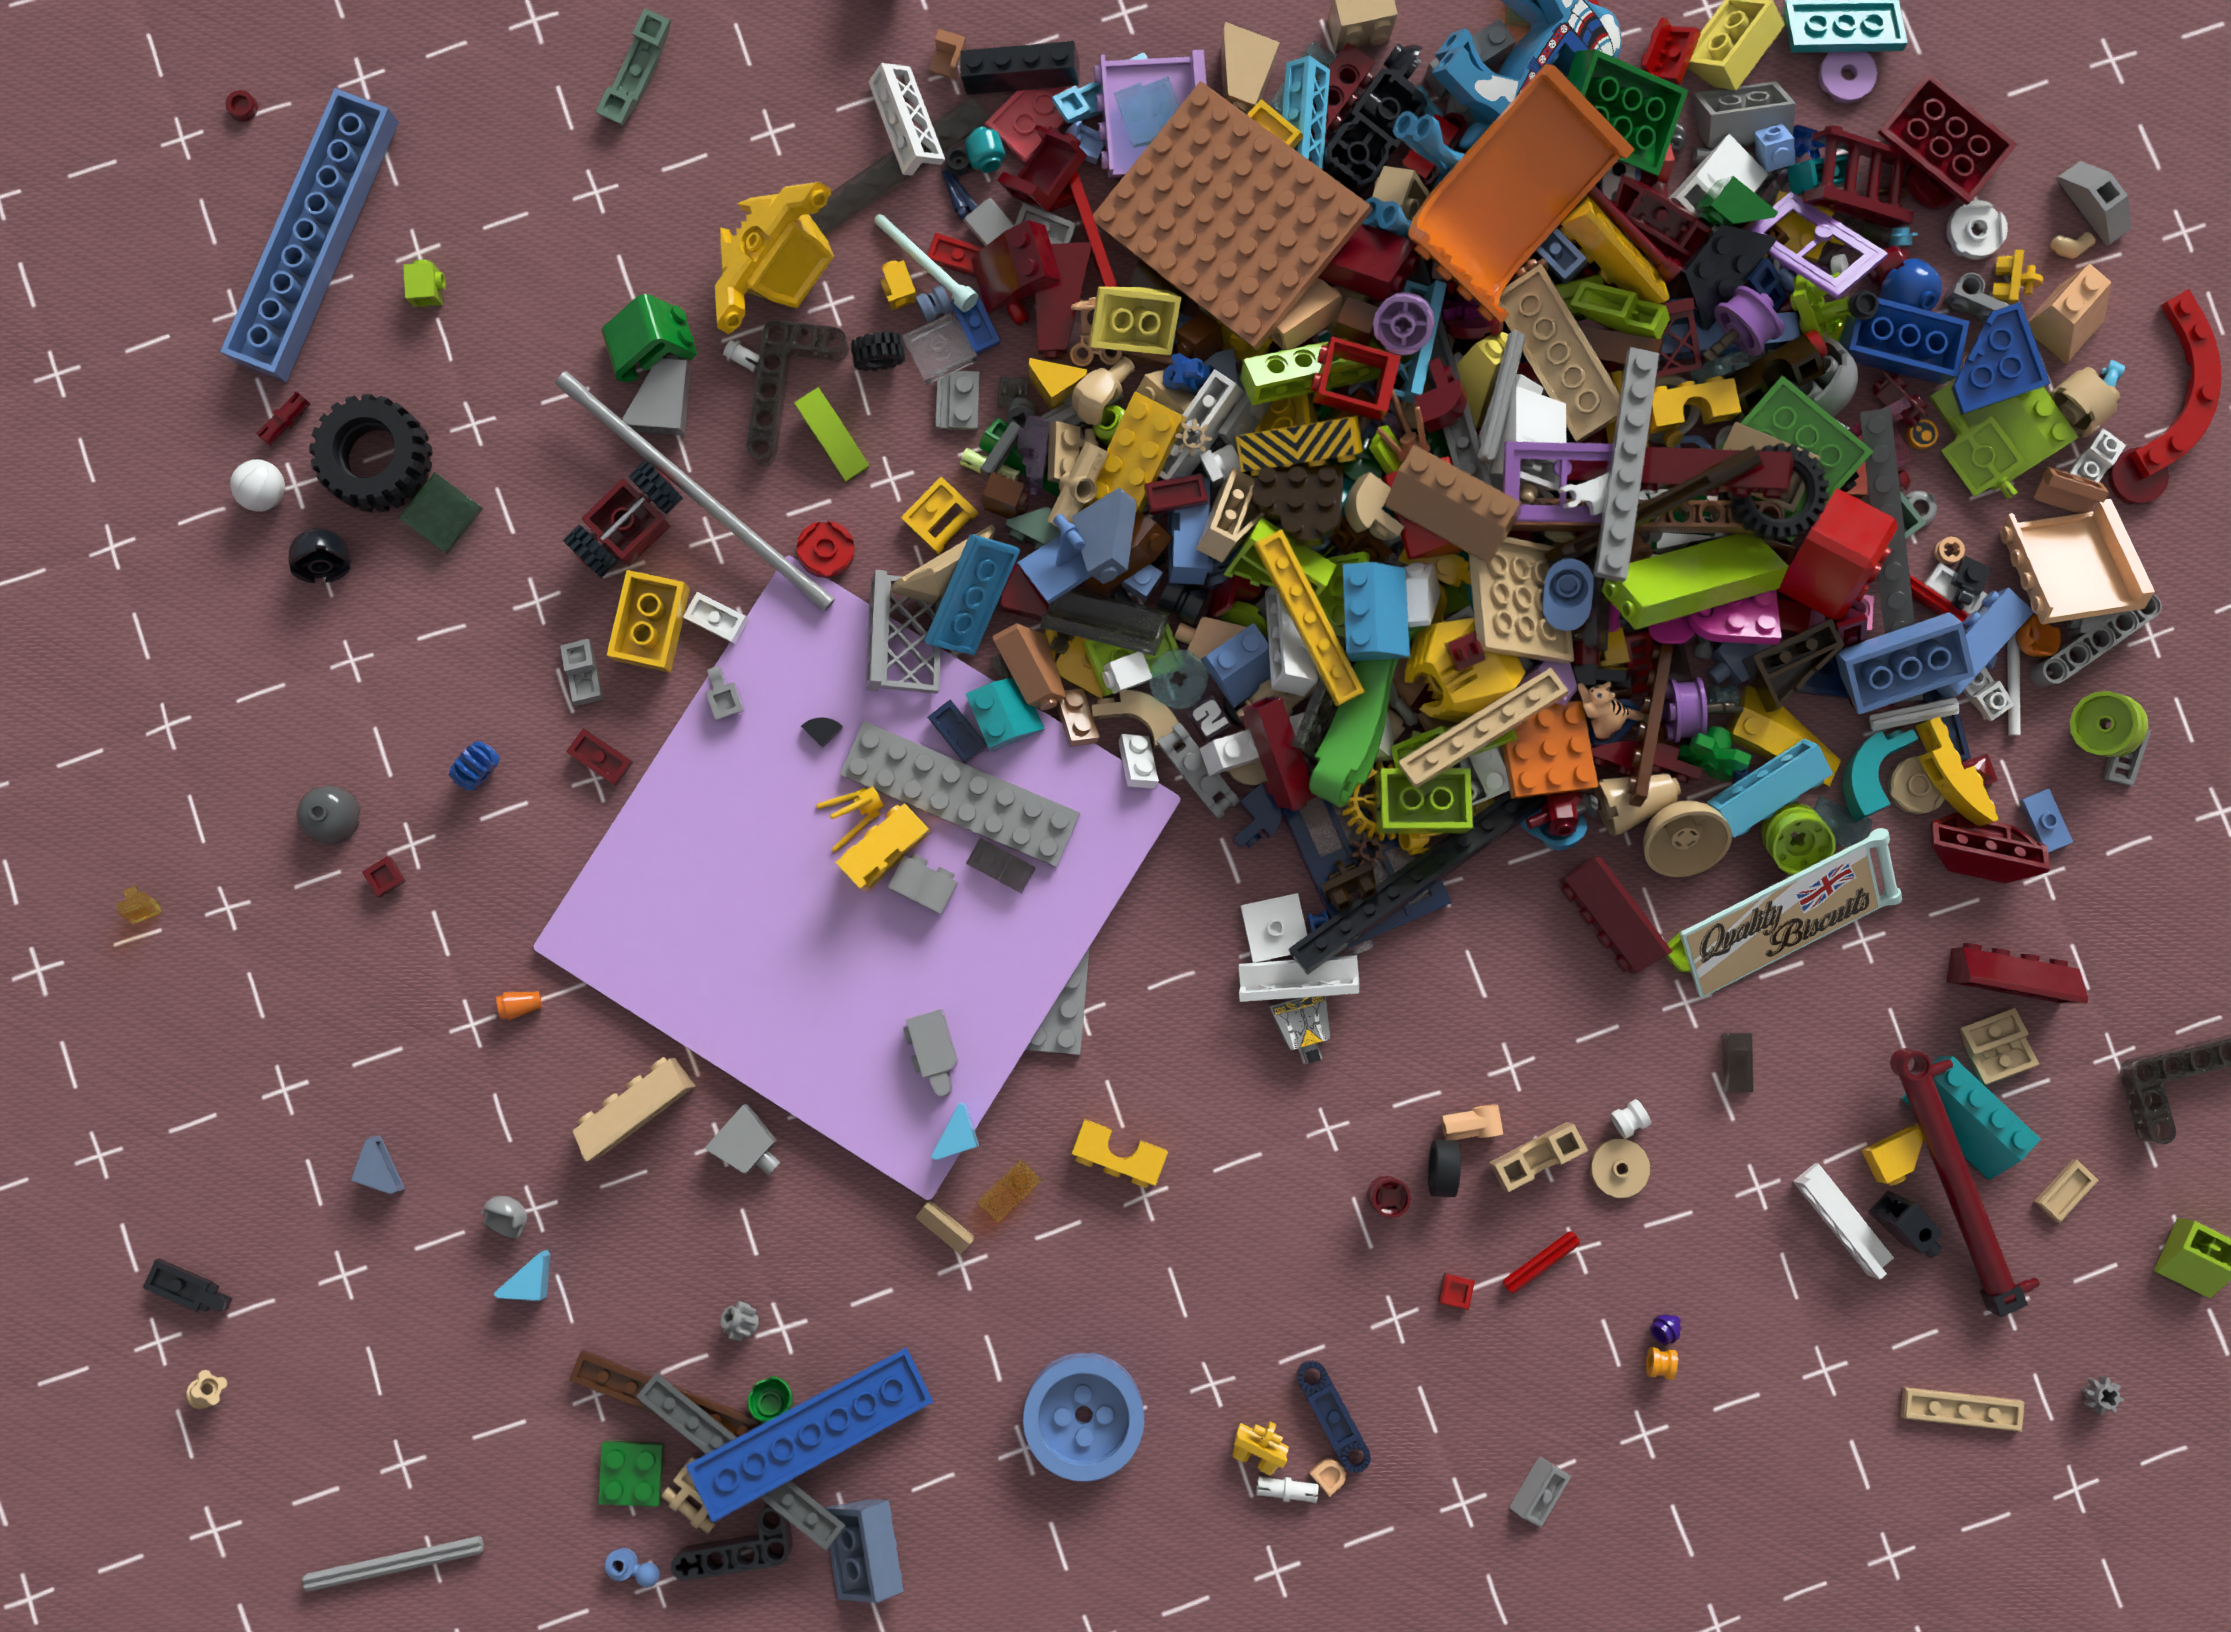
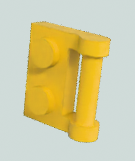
[901,477,979,555]

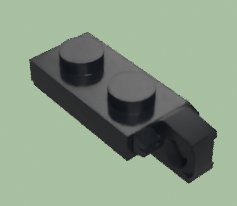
[143,1259,233,1312]

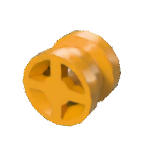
[1646,1347,1678,1380]

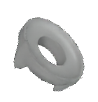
[1905,491,1937,527]

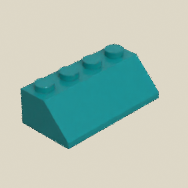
[1901,1055,2041,1180]

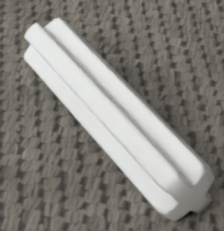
[1869,697,1959,731]

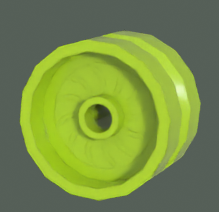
[2070,691,2148,758]

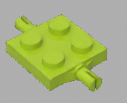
[1941,413,2027,500]

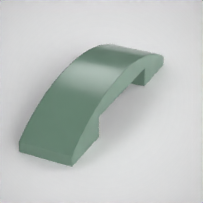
[595,8,671,126]

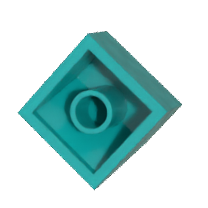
[965,678,1045,752]

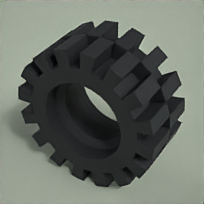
[850,331,906,371]

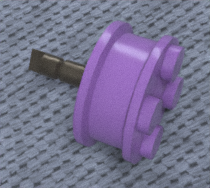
[1703,286,1785,362]
[1661,677,1743,743]

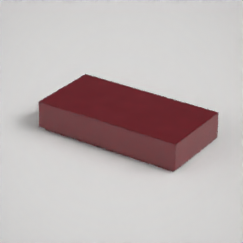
[1144,474,1208,515]

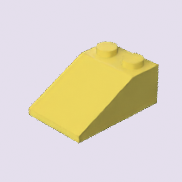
[1089,287,1181,355]

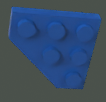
[1951,302,2050,415]

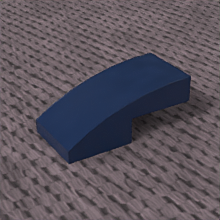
[1746,258,1788,312]

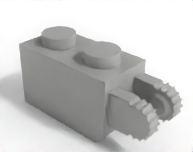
[903,1009,958,1097]

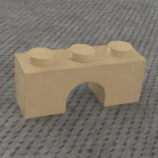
[1488,1122,1588,1192]

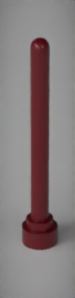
[1587,186,1684,283]

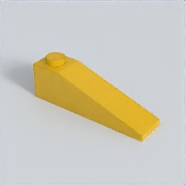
[1726,685,1841,787]

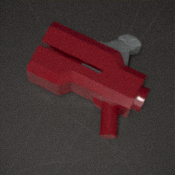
[1525,791,1598,836]

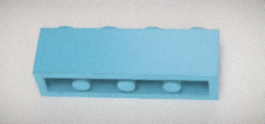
[1707,738,1833,838]

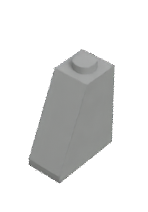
[622,355,692,436]

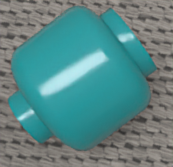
[965,127,1006,173]

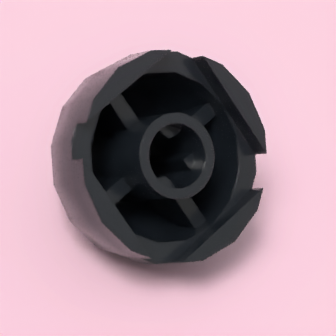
[288,528,351,583]

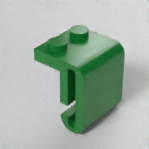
[602,294,698,382]

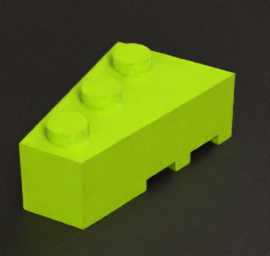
[1224,517,1336,598]

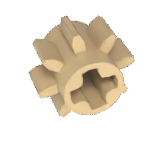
[1175,418,1212,456]

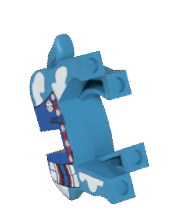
[1432,0,1622,150]

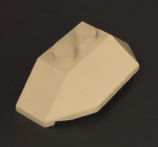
[891,524,995,604]

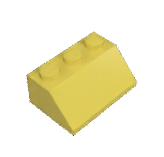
[1687,0,1785,91]

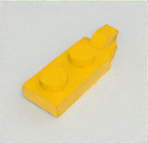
[1397,547,1472,587]

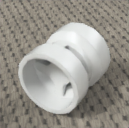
[1610,1099,1652,1139]

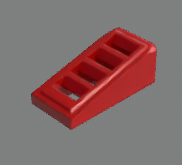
[1624,630,1654,694]

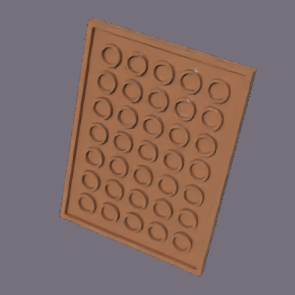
[1093,81,1373,351]

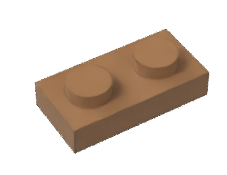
[1056,688,1099,747]

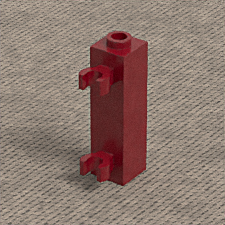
[1240,697,1317,811]

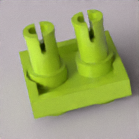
[1790,272,1851,338]

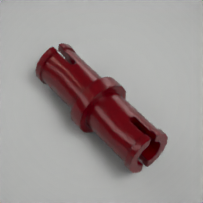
[256,391,311,446]

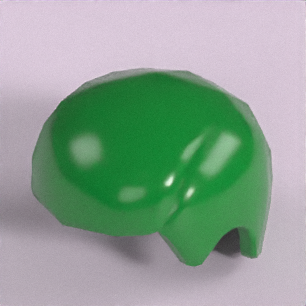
[747,1376,793,1424]

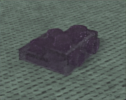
[1017,416,1050,495]

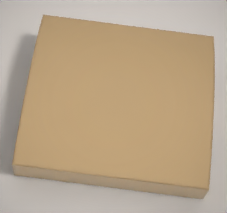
[1959,1008,2039,1086]

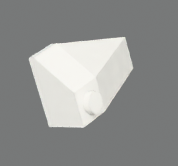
[1402,562,1441,627]

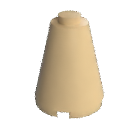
[1594,774,1681,837]

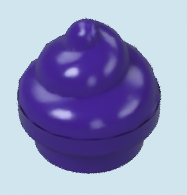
[1650,1314,1681,1345]

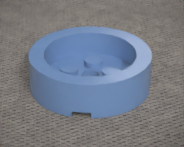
[1023,1353,1144,1481]

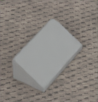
[964,198,1015,247]
[1510,1457,1571,1528]

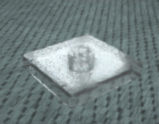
[902,311,978,385]

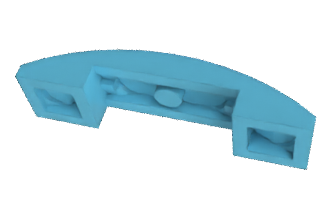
[1051,53,1148,123]

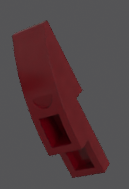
[1591,741,1703,784]

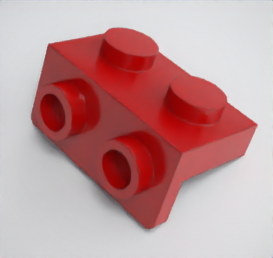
[1641,17,1701,85]

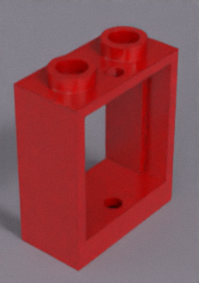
[1310,337,1401,421]

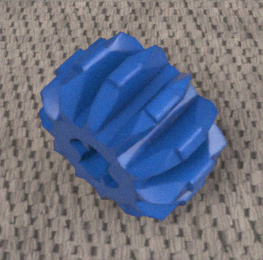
[449,741,500,791]

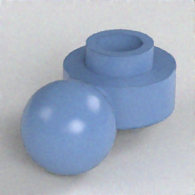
[605,1548,660,1588]

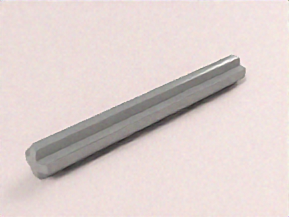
[1478,330,1525,464]

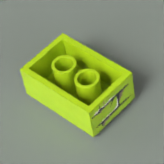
[1375,768,1473,834]

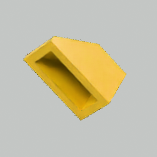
[1861,1125,1924,1186]

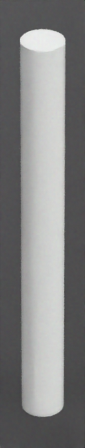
[2007,632,2021,736]

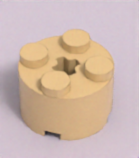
[2049,367,2120,438]

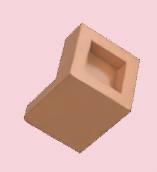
[930,29,967,81]

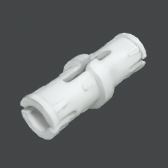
[1256,1476,1318,1503]

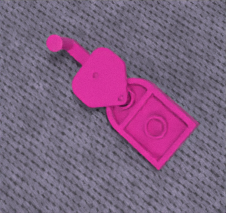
[1603,590,1782,645]

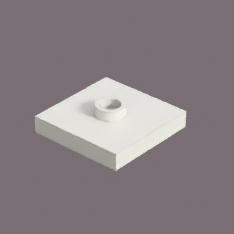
[1240,893,1307,963]

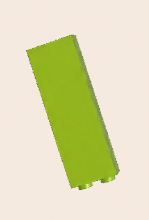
[1602,534,1788,630]

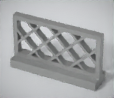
[866,570,942,694]

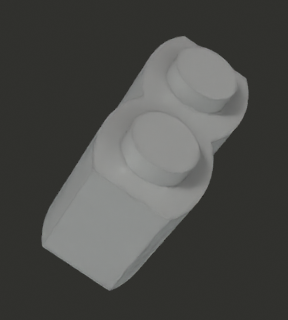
[888,854,958,915]

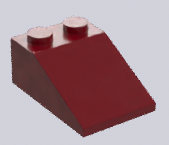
[971,220,1061,314]

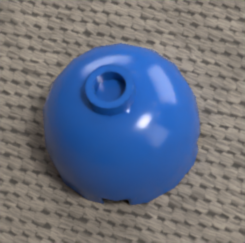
[1880,258,1943,311]

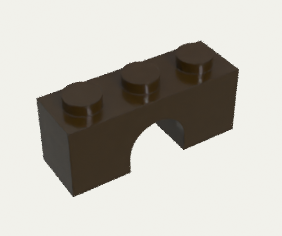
[1724,334,1826,416]

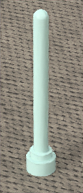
[874,214,979,312]

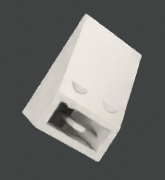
[1669,134,1769,226]
[1490,386,1566,490]
[1451,746,1510,806]

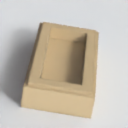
[2034,1159,2099,1223]

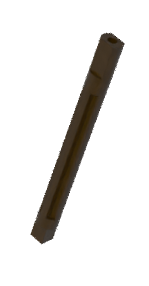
[1544,445,1763,567]

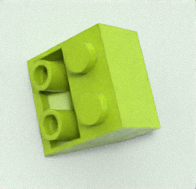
[2154,1218,2231,1298]

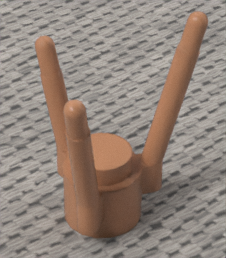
[1377,389,1430,461]

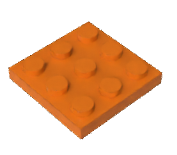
[1502,701,1598,799]

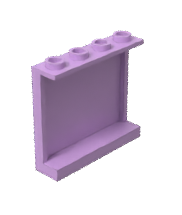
[1094,50,1207,178]

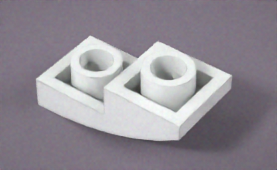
[2068,428,2126,482]
[1963,667,2015,721]

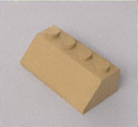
[573,1057,696,1162]

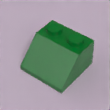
[1695,176,1779,227]

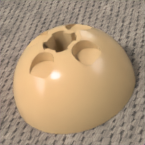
[1643,801,1732,877]

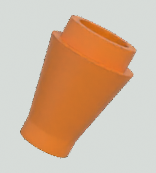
[496,991,542,1021]

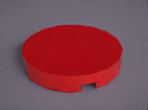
[796,521,855,578]

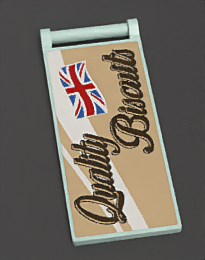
[1680,828,1902,998]

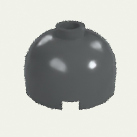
[296,785,360,844]

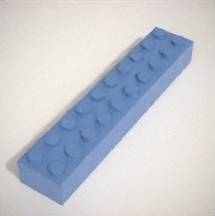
[220,88,399,382]

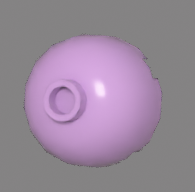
[1373,292,1435,355]

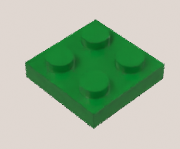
[598,1441,664,1507]

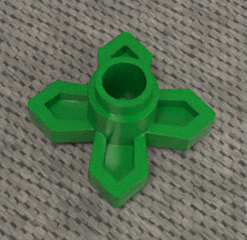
[1677,726,1752,782]

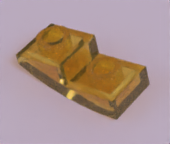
[976,1159,1042,1224]

